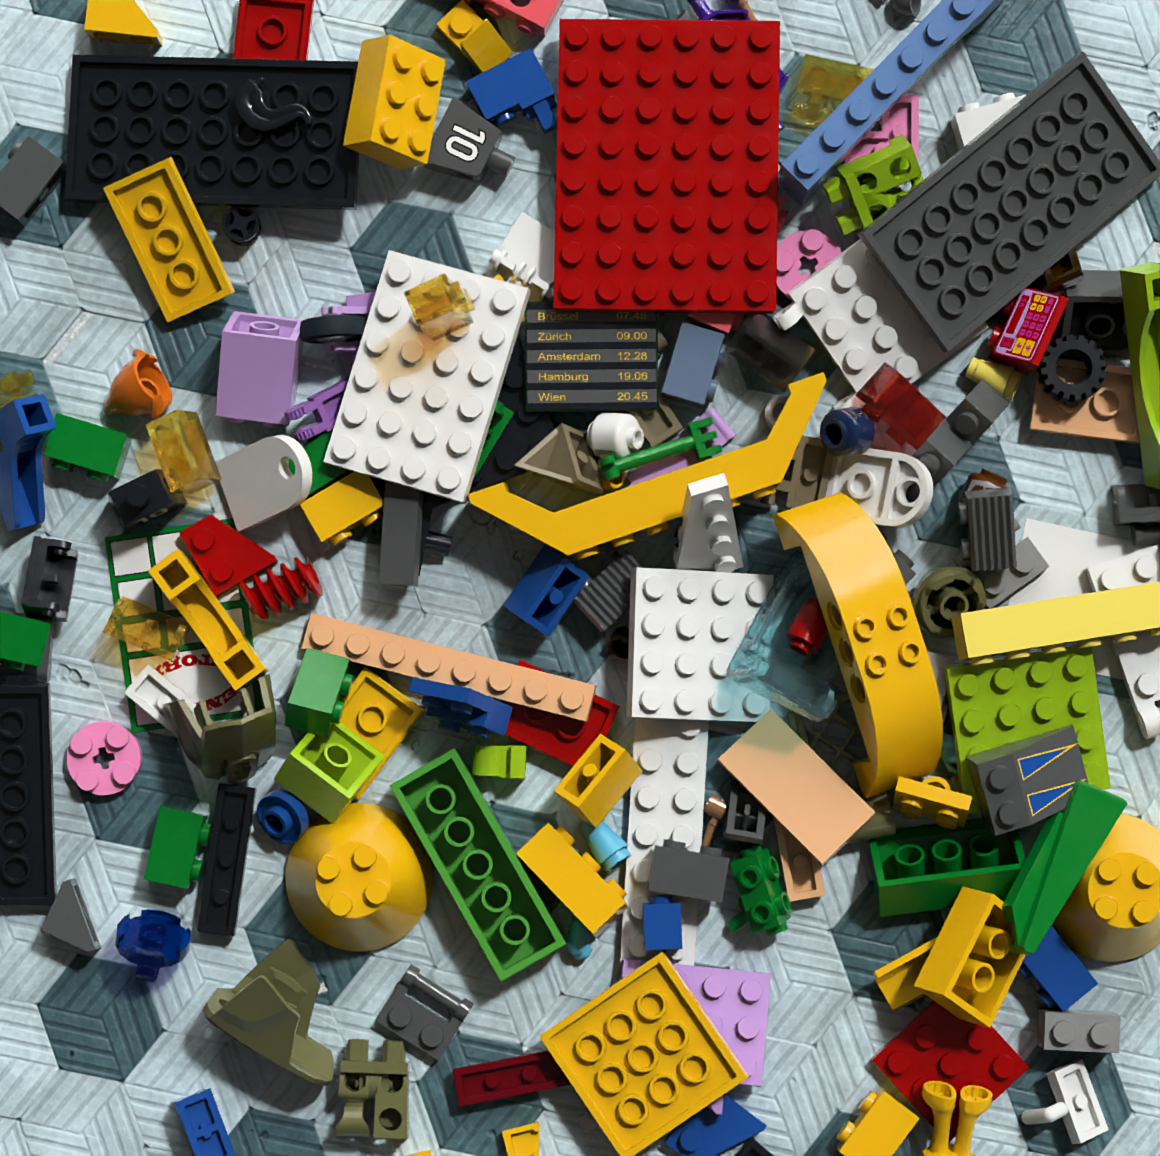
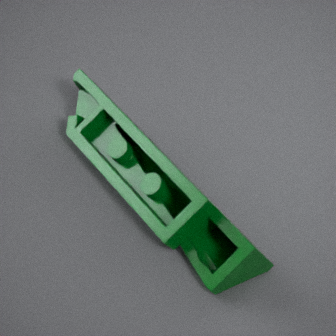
[1002,780,1127,955]

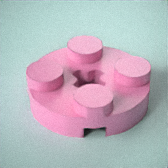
[777,229,842,300]
[67,721,143,795]

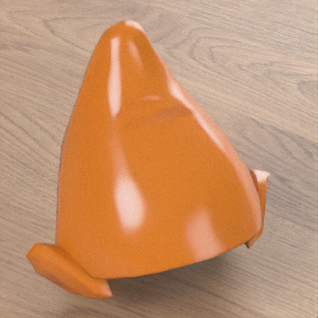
[103,349,172,420]

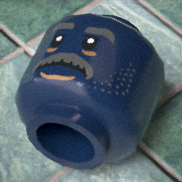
[820,407,875,457]

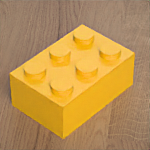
[343,34,446,170]
[914,886,1025,1028]

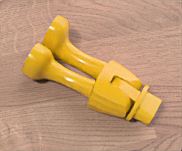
[921,1081,993,1156]

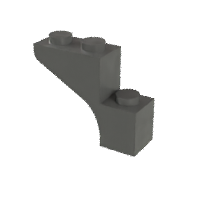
[906,379,1010,503]

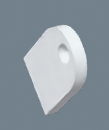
[213,435,312,532]
[825,448,933,528]

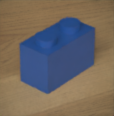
[503,545,590,637]
[1018,926,1098,1012]

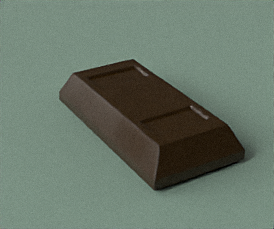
[1044,247,1084,293]

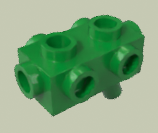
[728,844,791,935]

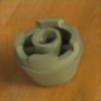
[914,567,987,638]

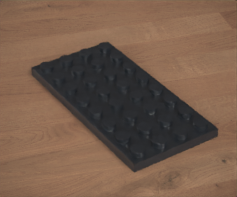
[64,55,359,210]

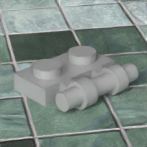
[952,518,1050,609]

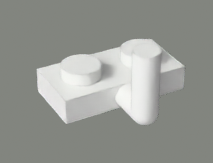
[1022,1059,1109,1144]

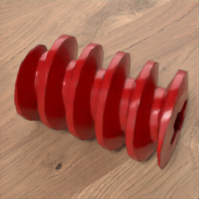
[239,554,323,622]

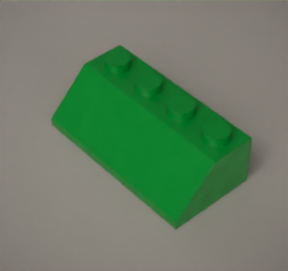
[867,818,1026,917]

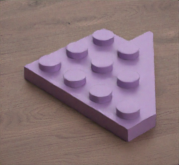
[620,959,771,1115]

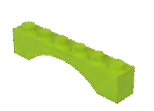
[1119,262,1160,489]

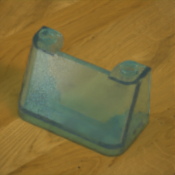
[726,550,840,722]

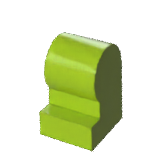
[472,745,527,779]

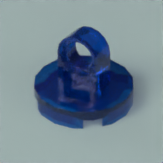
[115,909,191,983]

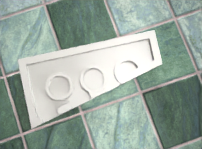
[672,473,743,573]

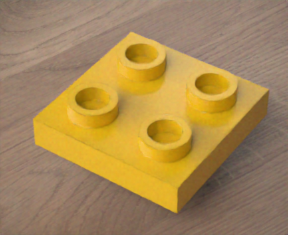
[893,776,972,829]

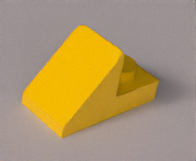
[436,0,513,73]

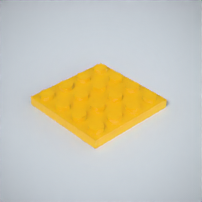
[539,951,749,1156]

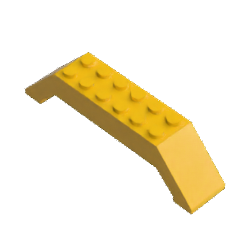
[468,372,827,560]

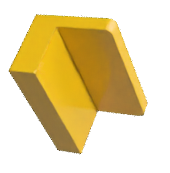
[873,937,937,1013]

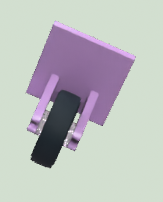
[300,292,376,369]

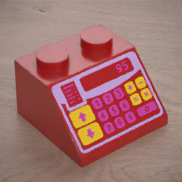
[986,287,1069,376]

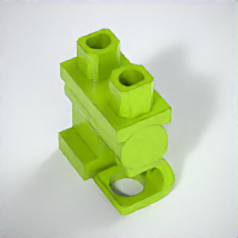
[822,134,923,236]

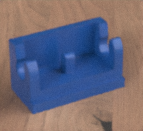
[172,1088,236,1156]

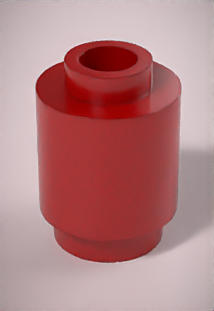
[785,598,829,656]

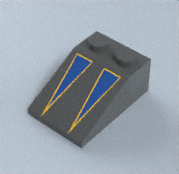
[966,724,1089,836]

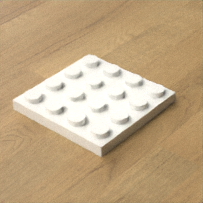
[626,567,774,722]

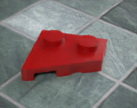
[179,514,279,597]

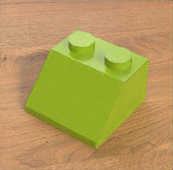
[274,723,385,824]

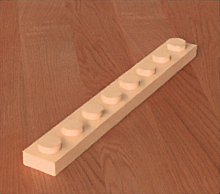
[302,613,597,722]

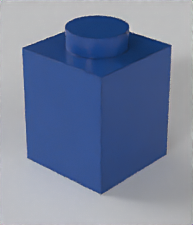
[642,895,683,950]

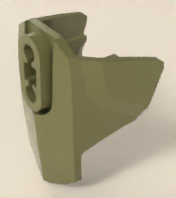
[163,674,277,784]
[202,939,334,1085]

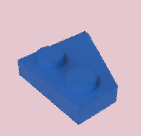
[664,1094,767,1156]

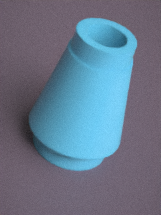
[580,821,631,873]

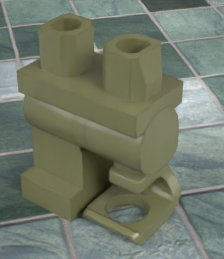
[335,1039,410,1139]

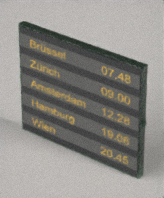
[522,301,661,412]

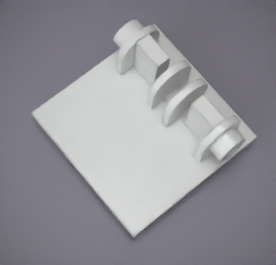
[483,212,555,303]

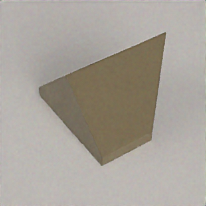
[514,423,604,495]

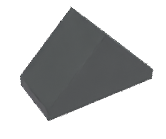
[722,780,766,845]
[41,878,101,952]

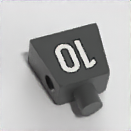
[424,98,515,183]

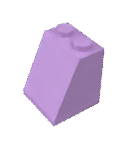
[215,311,304,428]

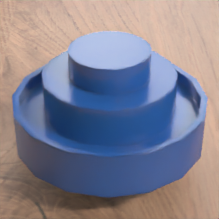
[257,790,309,844]

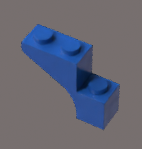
[0,394,57,532]

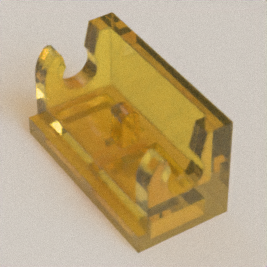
[103,596,191,662]

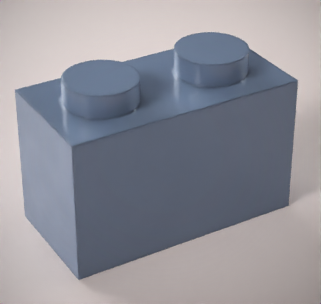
[661,322,729,409]

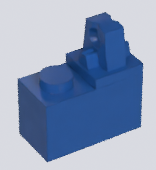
[466,48,557,135]

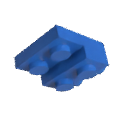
[408,677,513,739]

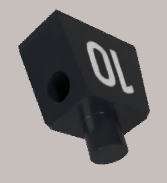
[108,469,188,534]

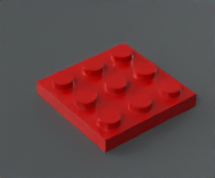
[871,1000,1030,1142]

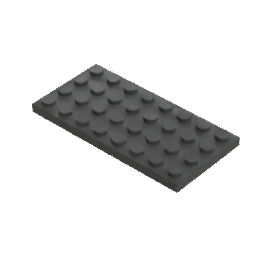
[857,52,1160,352]

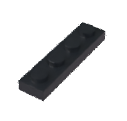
[197,783,257,936]

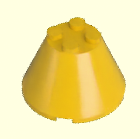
[285,803,434,951]
[1051,814,1160,962]

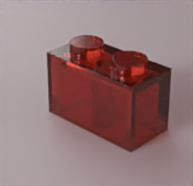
[855,362,946,450]

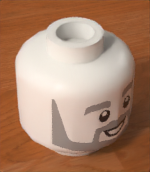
[586,412,644,459]

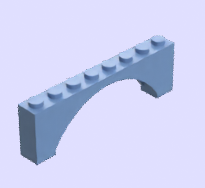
[778,0,1003,207]

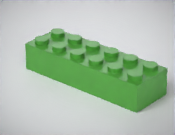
[389,748,566,981]

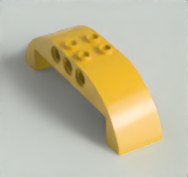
[773,492,943,798]

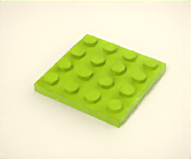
[943,643,1111,814]

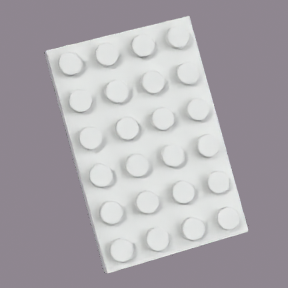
[323,250,531,504]

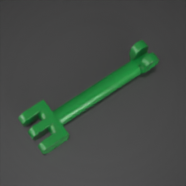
[597,417,723,481]

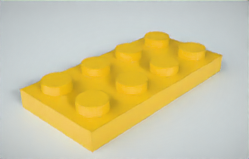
[103,157,235,322]

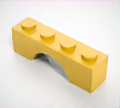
[148,549,270,692]

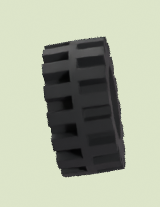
[1037,334,1107,404]

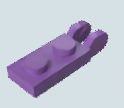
[284,376,350,442]

